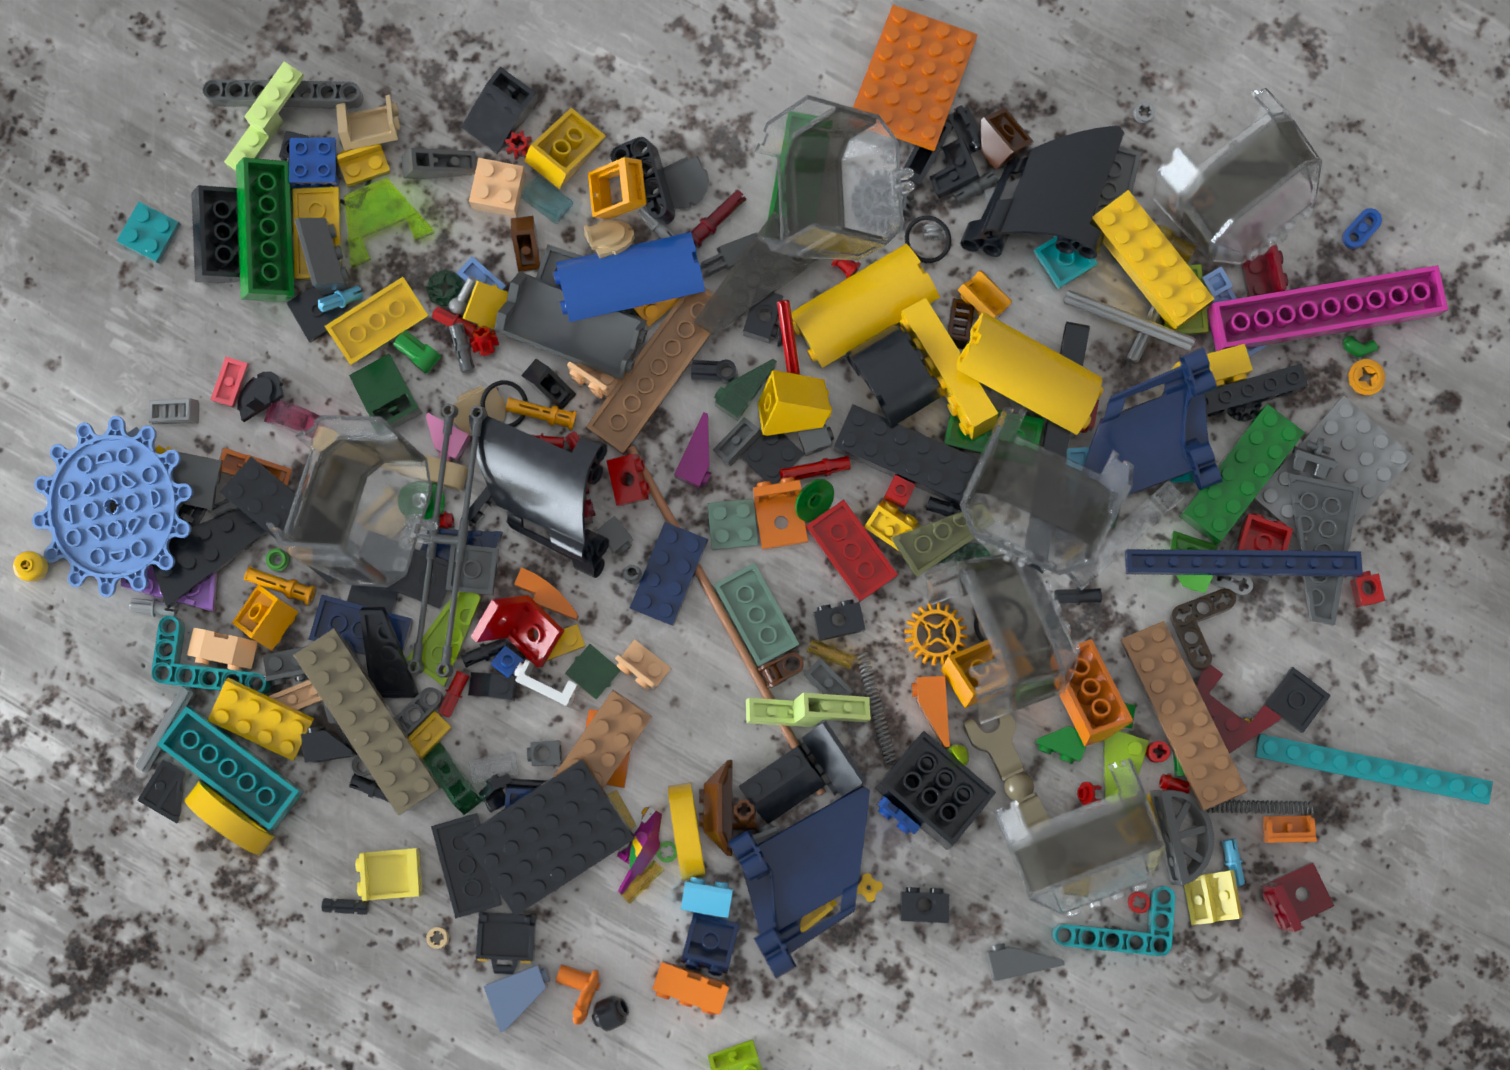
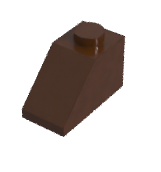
[511,216,540,272]

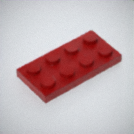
[806,499,898,602]

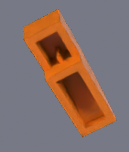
[219,448,292,485]
[514,567,579,621]

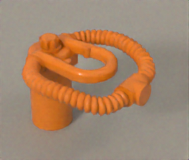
[555,964,601,1025]

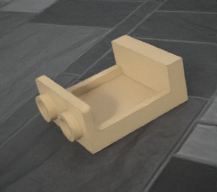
[336,95,401,151]

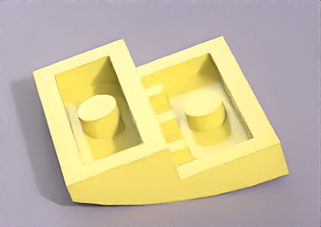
[1184,870,1243,925]

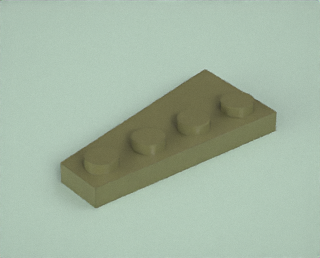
[890,505,994,577]

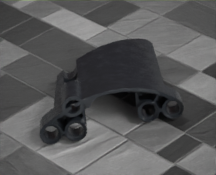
[960,125,1124,259]
[469,412,609,578]

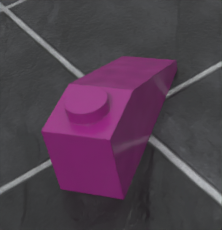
[674,412,712,489]

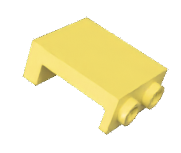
[356,848,423,901]

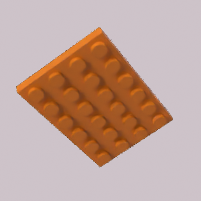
[848,5,978,152]

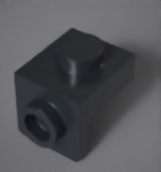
[478,773,513,812]

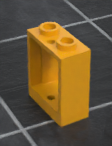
[588,157,646,220]

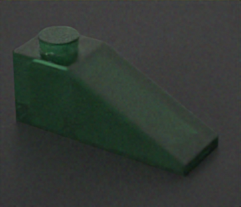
[714,359,777,422]
[423,742,483,815]

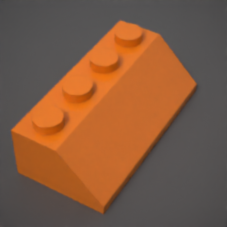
[1045,639,1133,747]

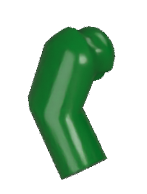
[1342,336,1378,357]

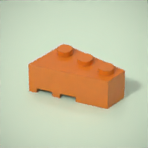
[652,960,730,1015]

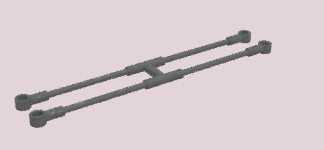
[408,403,487,678]

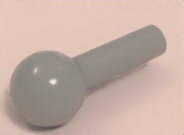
[449,276,477,315]

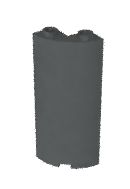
[494,271,647,380]

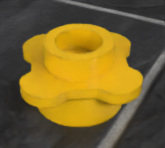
[857,873,883,902]

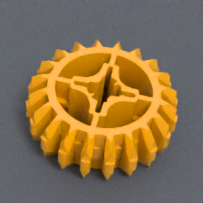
[904,602,968,666]

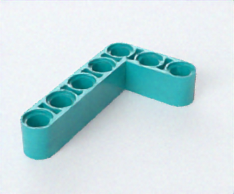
[151,616,271,694]
[1051,886,1176,956]

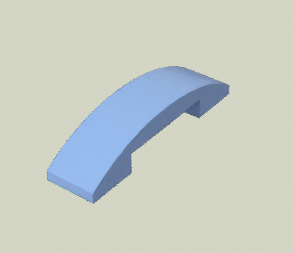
[1201,266,1268,357]

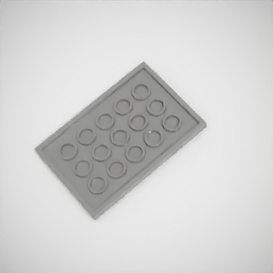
[1253,396,1414,539]

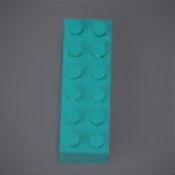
[157,706,304,830]

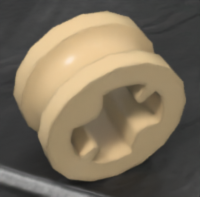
[426,927,449,949]

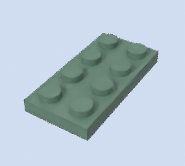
[714,562,800,667]

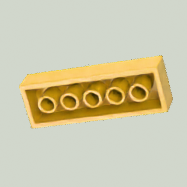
[1090,190,1214,330]
[900,298,998,440]

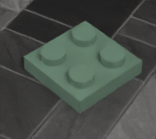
[707,499,758,550]

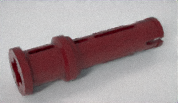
[686,189,747,248]

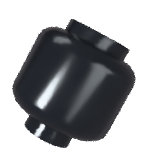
[592,996,629,1031]

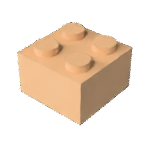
[469,158,526,218]

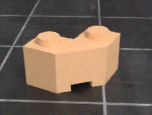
[187,628,258,671]

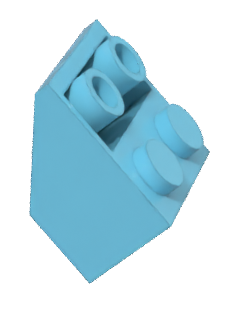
[681,877,733,918]

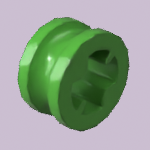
[657,841,677,863]

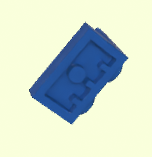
[289,137,340,189]

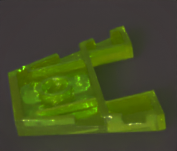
[344,177,435,268]

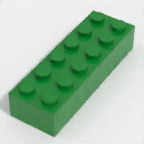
[236,157,294,302]
[1178,404,1305,544]

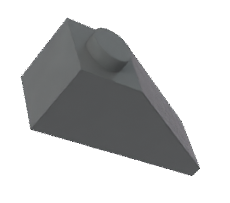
[401,148,477,179]
[986,943,1065,981]

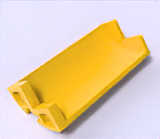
[791,244,940,368]
[957,312,1104,435]

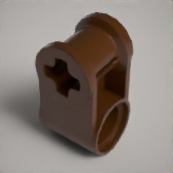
[758,653,804,690]

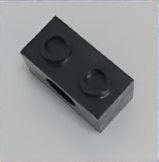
[743,288,783,344]
[813,599,866,641]
[899,887,949,923]

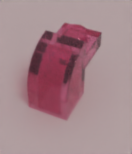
[264,400,320,437]

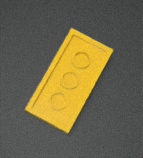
[293,187,342,280]
[325,277,428,365]
[207,678,314,761]

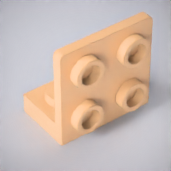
[567,362,620,399]
[615,639,672,691]

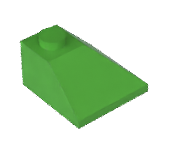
[1170,531,1218,593]

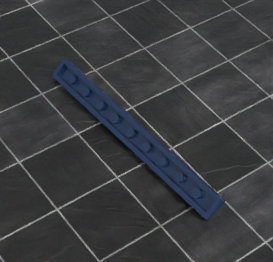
[1125,549,1363,577]

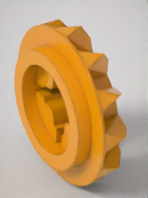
[1347,359,1385,396]

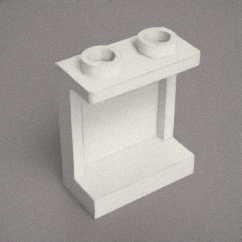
[514,660,581,708]

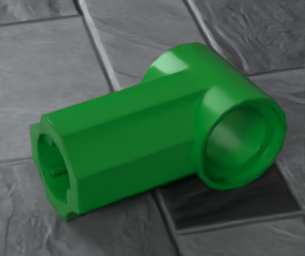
[393,330,442,374]

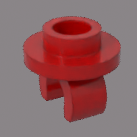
[1077,782,1102,806]

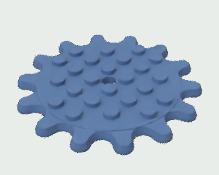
[32,416,194,597]

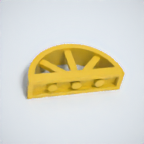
[184,780,275,856]
[668,782,706,880]

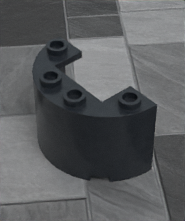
[845,324,940,427]

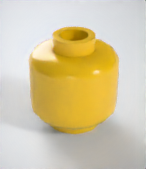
[13,551,48,583]

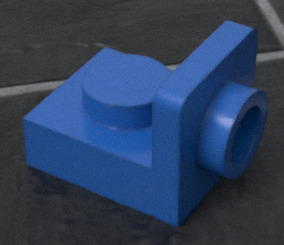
[491,646,524,678]

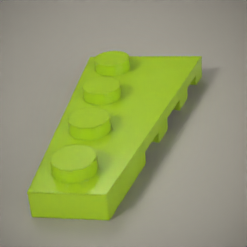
[406,592,482,687]

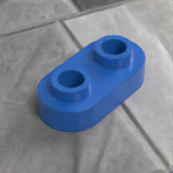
[1342,208,1382,249]

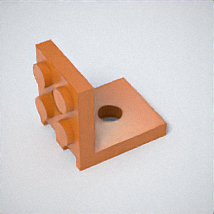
[753,477,808,550]

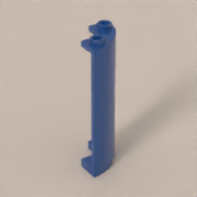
[553,232,705,322]

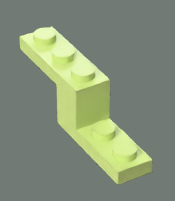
[224,62,305,171]
[746,693,871,727]

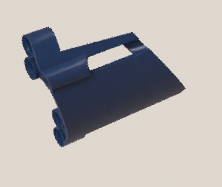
[1072,347,1222,513]
[728,786,870,979]

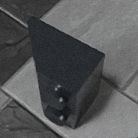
[301,727,358,763]

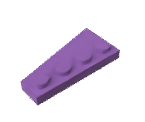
[121,564,218,612]

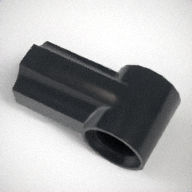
[691,359,738,384]

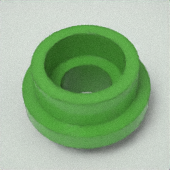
[266,548,290,572]

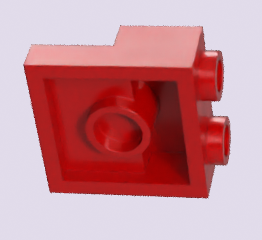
[1237,513,1293,551]

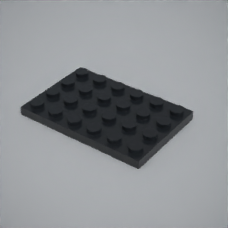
[462,758,635,916]

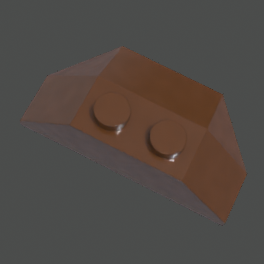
[699,760,733,856]

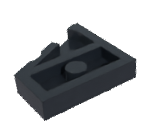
[137,759,184,824]

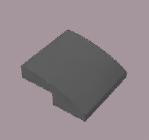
[173,451,223,510]

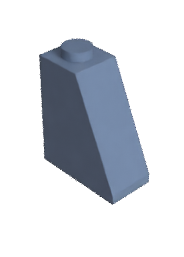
[484,964,550,1032]

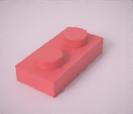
[210,356,249,408]

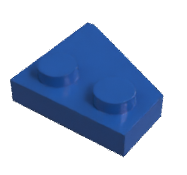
[876,797,920,835]

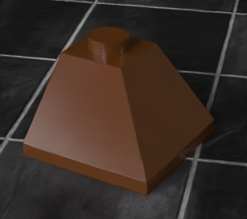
[981,108,1034,169]

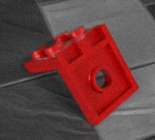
[471,595,565,668]

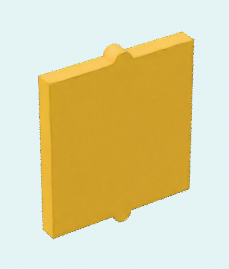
[463,281,508,329]

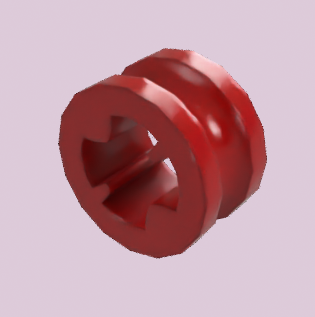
[1127,892,1151,913]

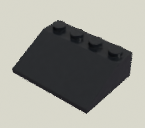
[191,185,240,283]
[875,731,996,850]

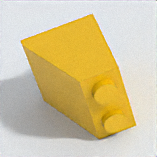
[757,370,832,436]

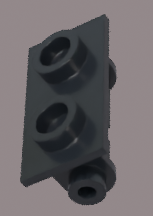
[948,105,981,154]

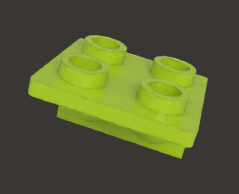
[708,1039,763,1070]

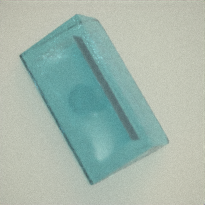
[521,176,574,224]

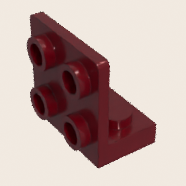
[1240,244,1288,297]

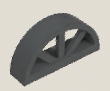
[1150,790,1214,886]

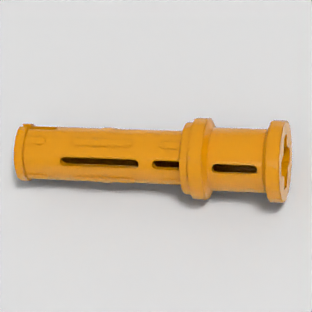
[505,397,577,431]
[244,567,317,606]

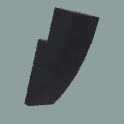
[900,122,953,186]

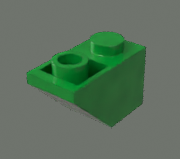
[1033,726,1086,764]

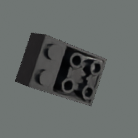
[461,66,539,154]

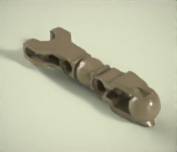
[964,704,1066,867]

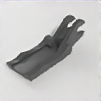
[700,232,767,277]

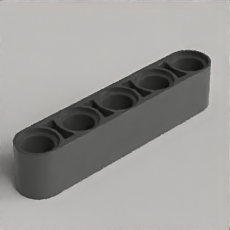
[351,687,444,776]

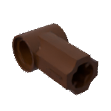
[732,799,756,830]

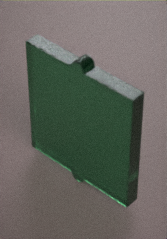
[565,644,621,700]

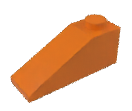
[911,676,950,748]

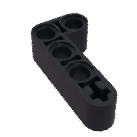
[610,137,675,225]

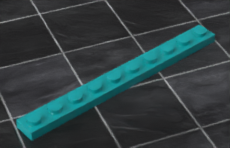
[1254,734,1493,805]

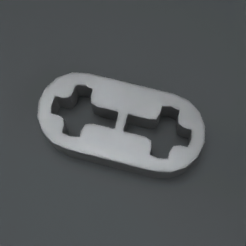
[1211,575,1253,596]

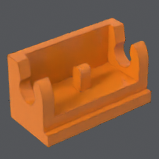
[1262,815,1317,843]

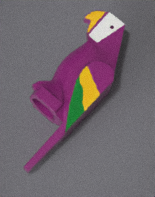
[617,807,662,894]

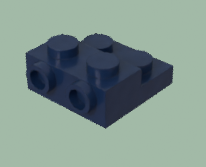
[681,912,740,976]

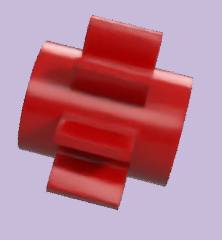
[505,130,532,160]
[469,327,499,356]

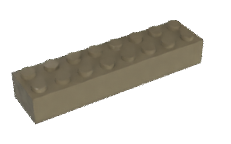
[293,629,441,816]

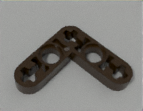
[1170,588,1236,671]

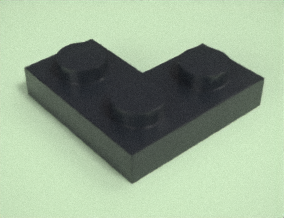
[929,137,980,199]

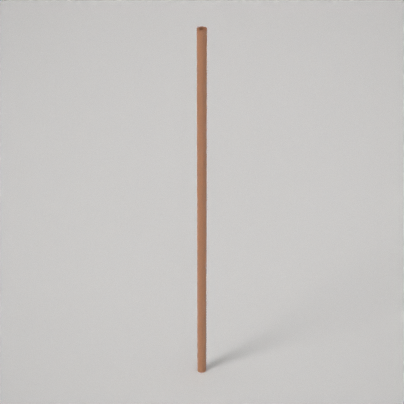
[627,445,826,796]

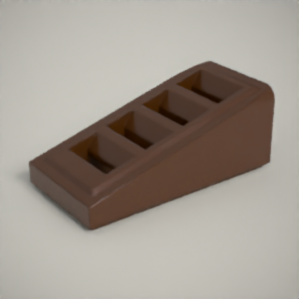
[947,298,974,350]

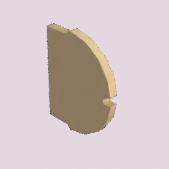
[584,220,635,259]
[450,386,506,436]

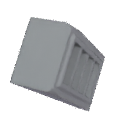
[148,398,199,424]

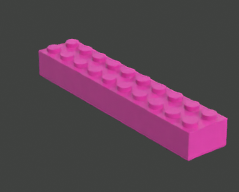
[1207,265,1448,351]

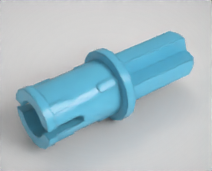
[318,286,363,312]
[1221,838,1245,887]

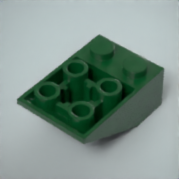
[349,353,422,435]

